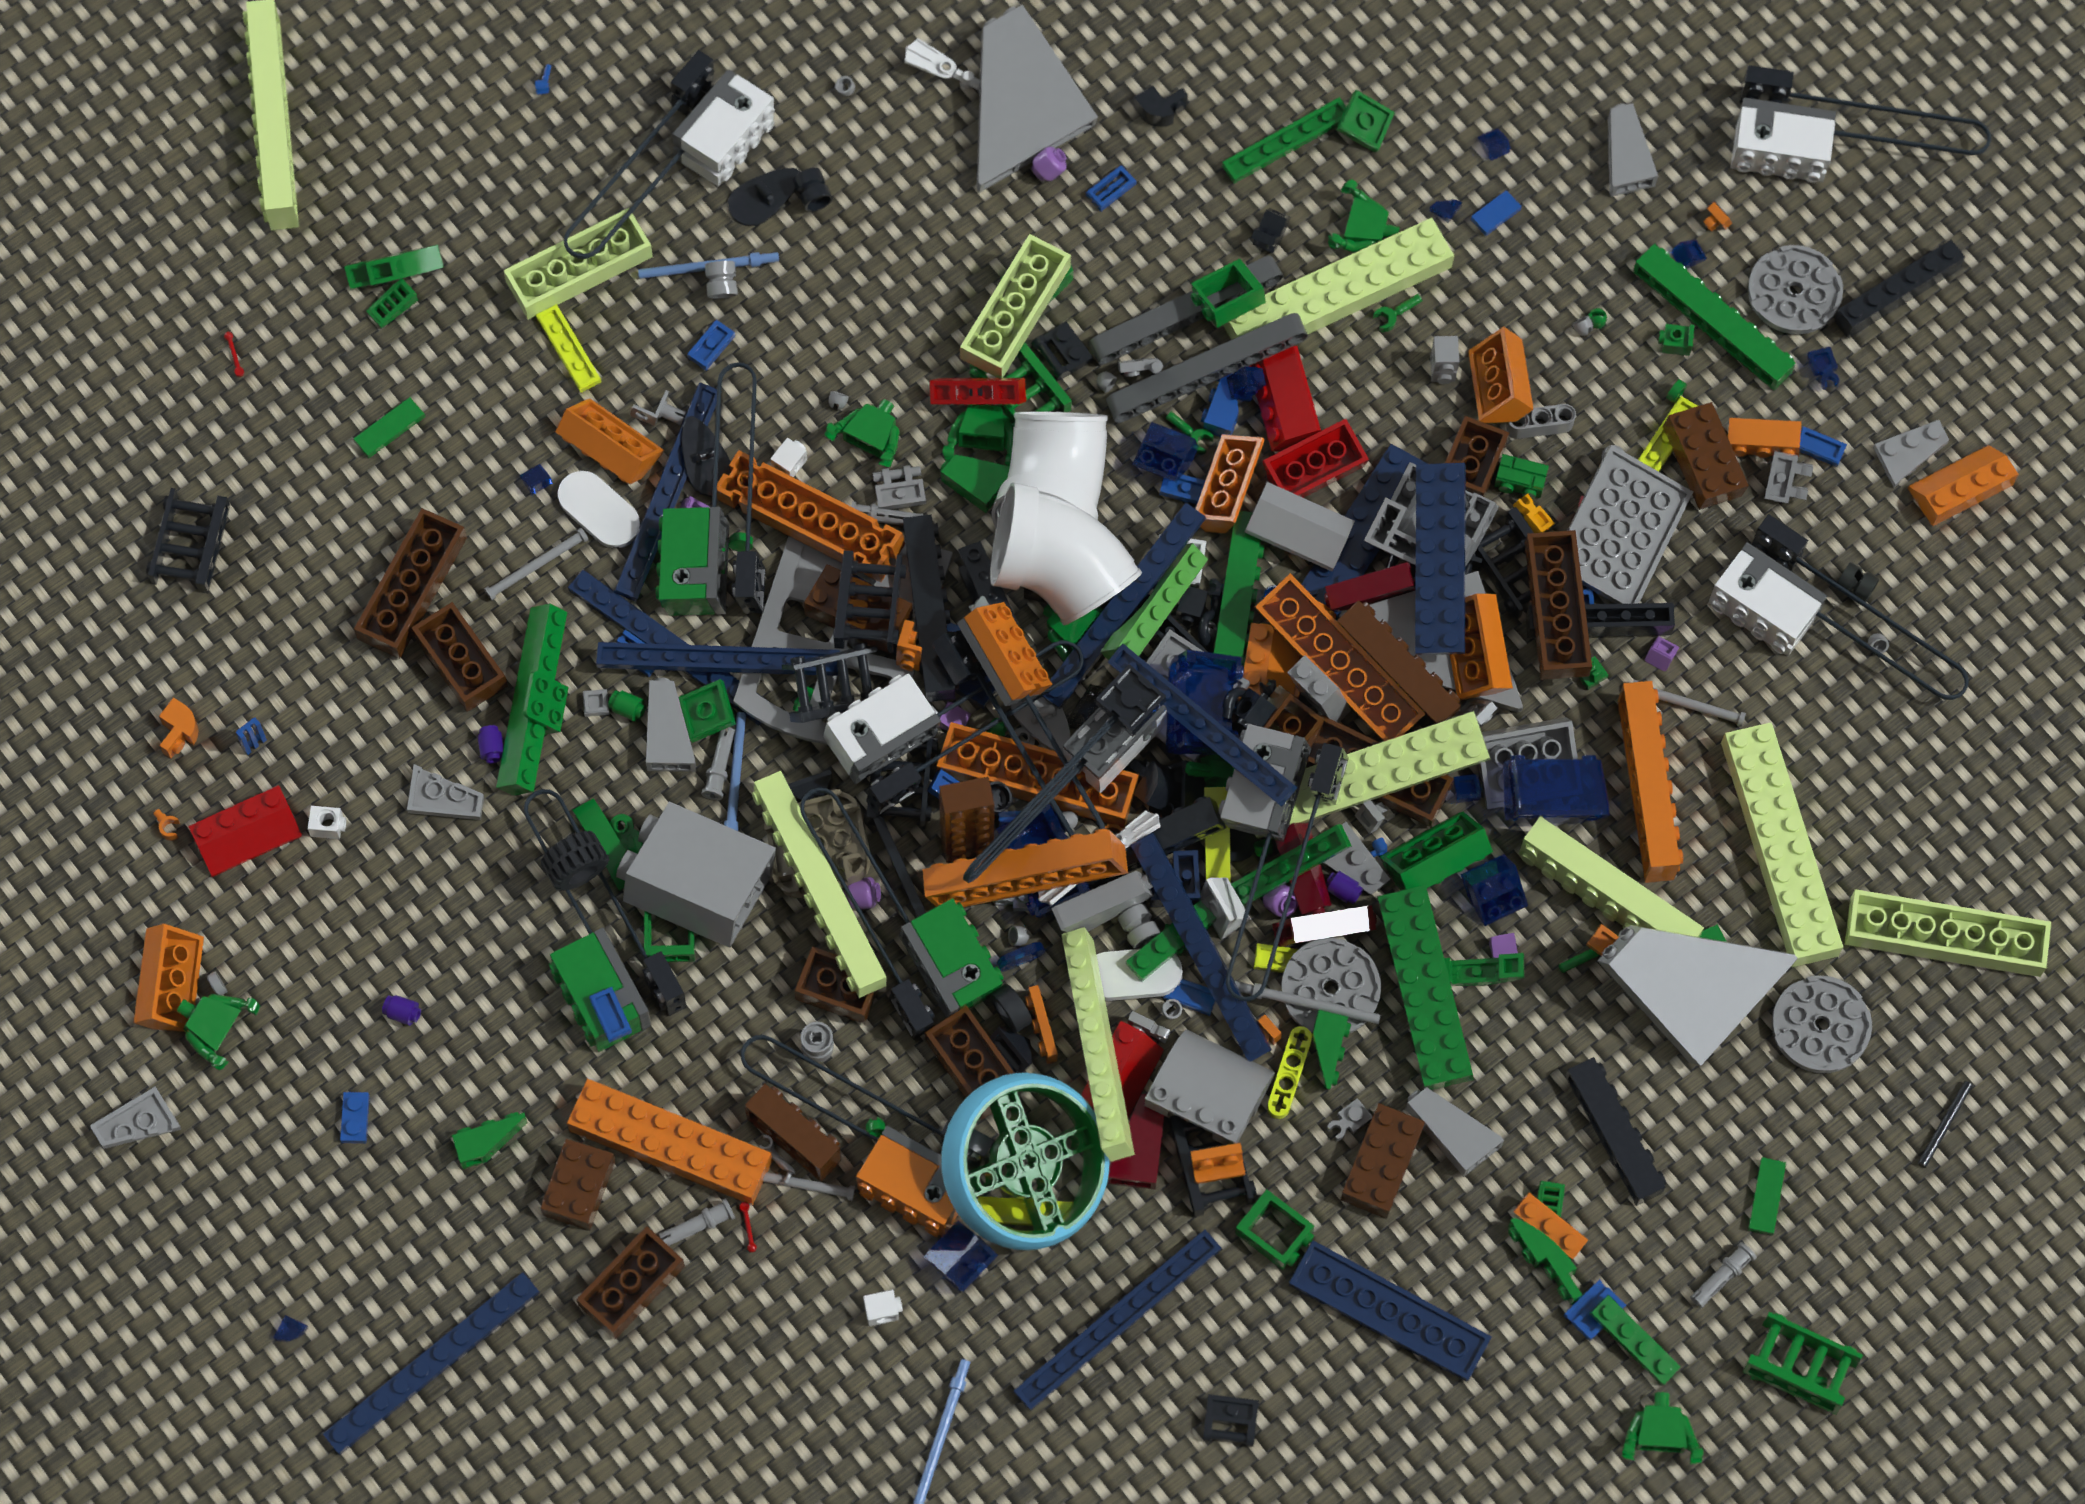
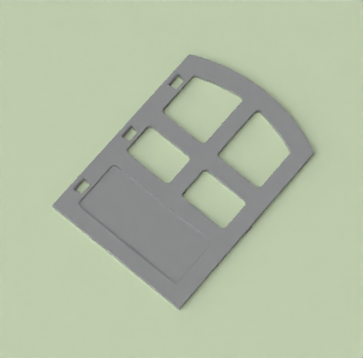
[733,536,953,745]

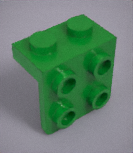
[523,671,569,735]

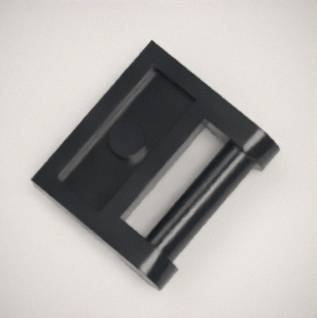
[1031,321,1093,380]
[1203,1394,1259,1447]

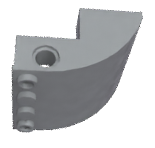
[1364,462,1499,567]
[1145,1029,1276,1145]

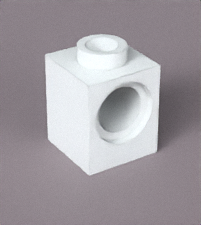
[770,438,807,477]
[308,806,346,839]
[864,1290,903,1326]

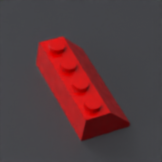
[1248,346,1321,451]
[1263,419,1369,498]
[188,785,302,877]
[1081,1021,1164,1118]

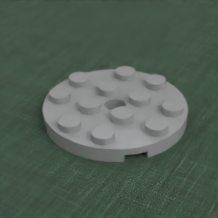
[1748,245,1843,334]
[1281,938,1381,1034]
[1772,975,1872,1073]

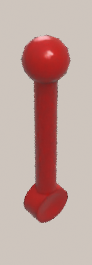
[224,332,244,377]
[740,1202,757,1252]

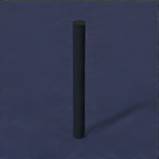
[1917,1081,1973,1168]

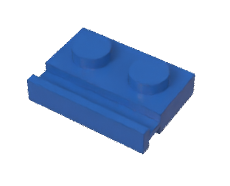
[1564,1279,1626,1341]

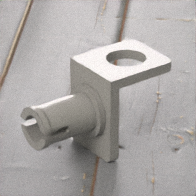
[630,390,686,426]

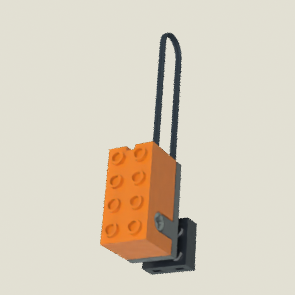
[741,1035,994,1238]

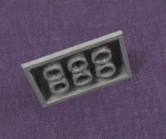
[1477,717,1583,809]

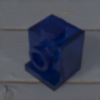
[1227,366,1266,401]

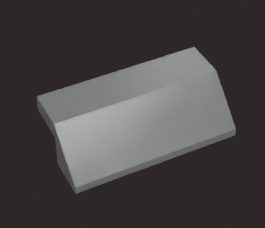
[1245,482,1355,571]

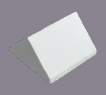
[1200,878,1251,940]

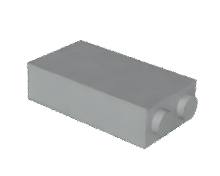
[1288,656,1352,723]

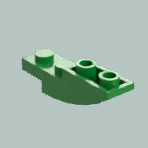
[344,244,444,289]
[1508,1218,1582,1306]

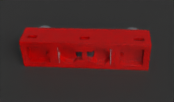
[929,378,1026,404]

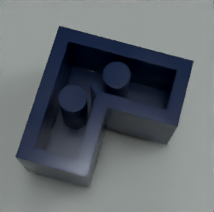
[1150,850,1201,907]

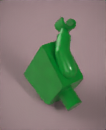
[1328,179,1400,253]
[824,399,900,467]
[943,404,1014,466]
[1043,604,1104,662]
[176,994,260,1070]
[1622,1392,1703,1464]

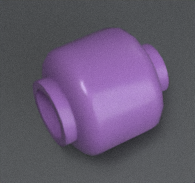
[1032,147,1067,181]
[843,877,881,910]
[1263,883,1298,917]

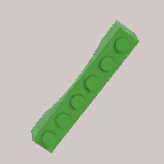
[1100,543,1208,660]

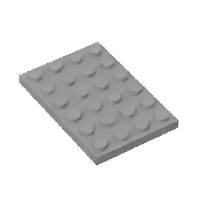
[1567,445,1693,604]

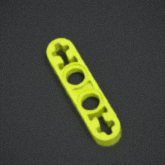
[1267,1026,1312,1119]

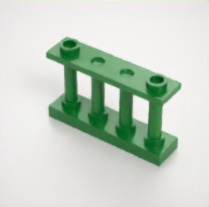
[969,342,1072,430]
[1742,1312,1863,1415]

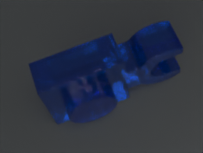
[1807,347,1840,390]

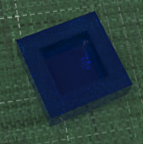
[1453,774,1481,803]

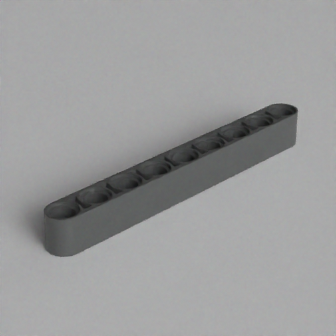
[1088,256,1284,365]
[1106,313,1308,423]

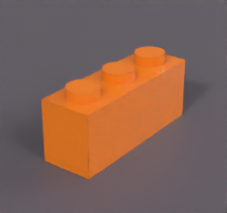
[1728,418,1801,458]

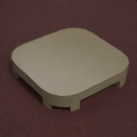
[764,789,871,898]

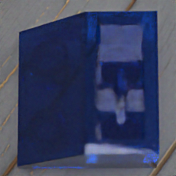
[1132,422,1199,482]
[1460,854,1528,926]
[923,1220,998,1292]

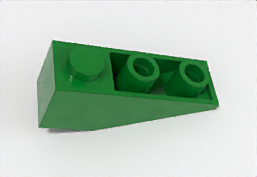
[1312,1010,1351,1090]
[452,1112,527,1169]

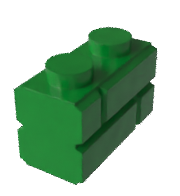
[1494,454,1549,499]

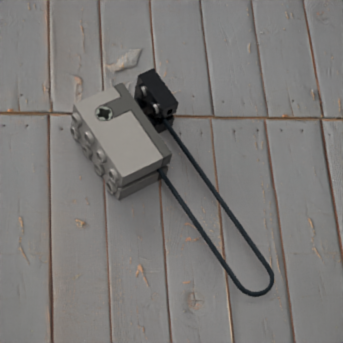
[1219,724,1349,1001]

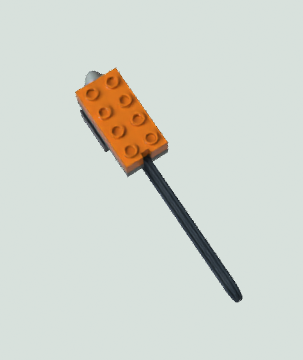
[932,596,1106,837]

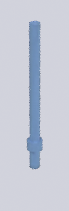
[638,252,779,279]
[724,712,746,831]
[913,1359,970,1504]

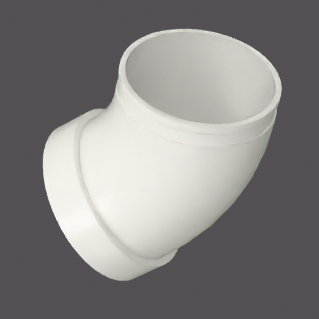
[992,412,1108,528]
[990,482,1142,625]

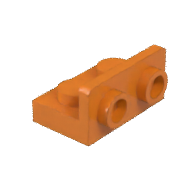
[896,620,922,671]
[1191,1143,1245,1184]

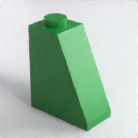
[940,454,1010,513]

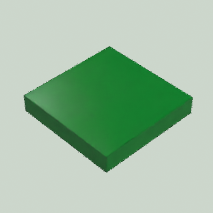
[1336,89,1395,153]
[678,679,736,743]

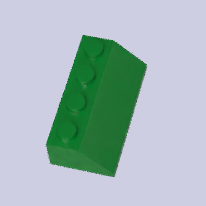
[1380,811,1493,891]

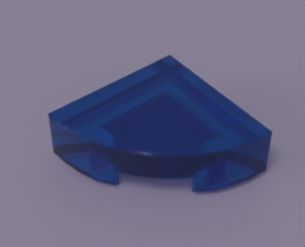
[1429,199,1462,223]
[273,1315,309,1342]

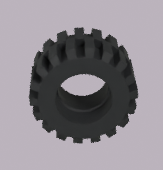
[541,831,609,891]

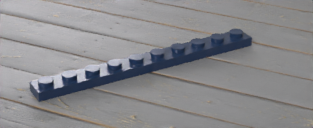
[614,382,717,602]
[1042,503,1206,709]
[568,570,771,726]
[596,642,840,676]
[1108,644,1298,807]
[1131,833,1272,1062]
[1014,1230,1222,1412]
[323,1272,540,1455]

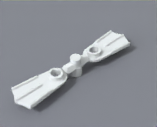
[905,38,980,95]
[1038,811,1161,905]

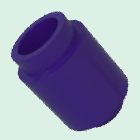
[477,725,504,763]
[1326,871,1364,905]
[382,995,421,1026]

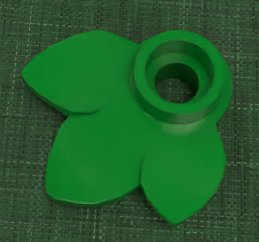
[610,814,643,854]

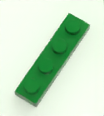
[1126,900,1217,982]
[1589,1295,1681,1386]

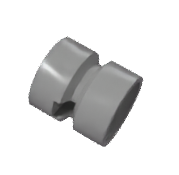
[705,261,738,298]
[1118,903,1161,949]
[801,1022,834,1063]

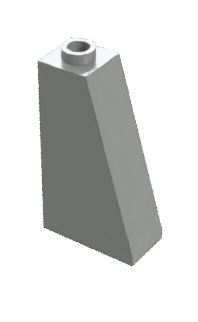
[1608,103,1658,197]
[646,678,696,772]
[1052,871,1154,932]
[1406,1087,1504,1177]

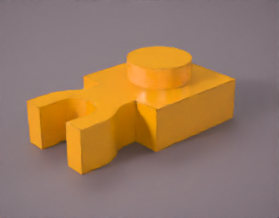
[1513,494,1555,533]

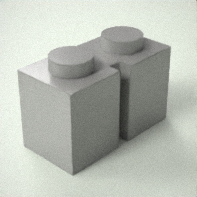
[1430,336,1459,384]

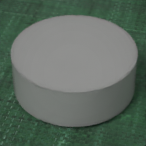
[207,971,228,995]

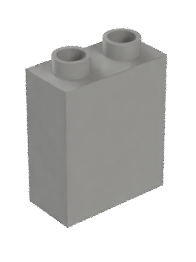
[616,802,776,948]

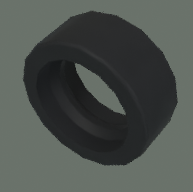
[990,984,1032,1033]

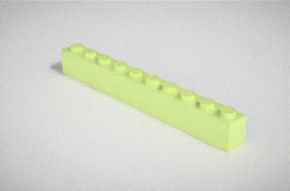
[752,771,886,998]
[1061,927,1135,1162]

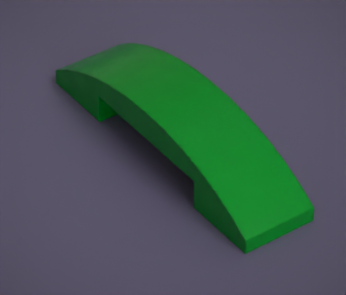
[572,798,626,892]
[1444,953,1524,986]

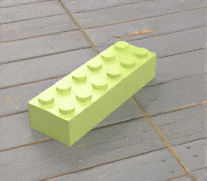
[504,208,653,320]
[960,234,1071,378]

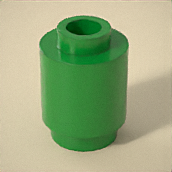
[608,690,646,721]

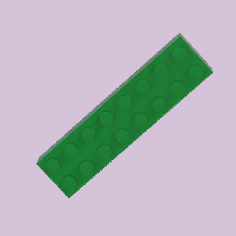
[1378,885,1474,1090]

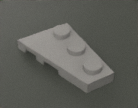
[1873,420,1949,488]
[407,764,484,820]
[1323,822,1391,895]
[90,1087,182,1149]

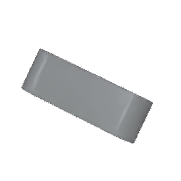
[1506,404,1576,439]

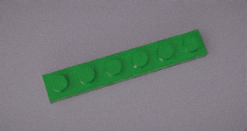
[1222,97,1346,184]
[1231,824,1352,906]

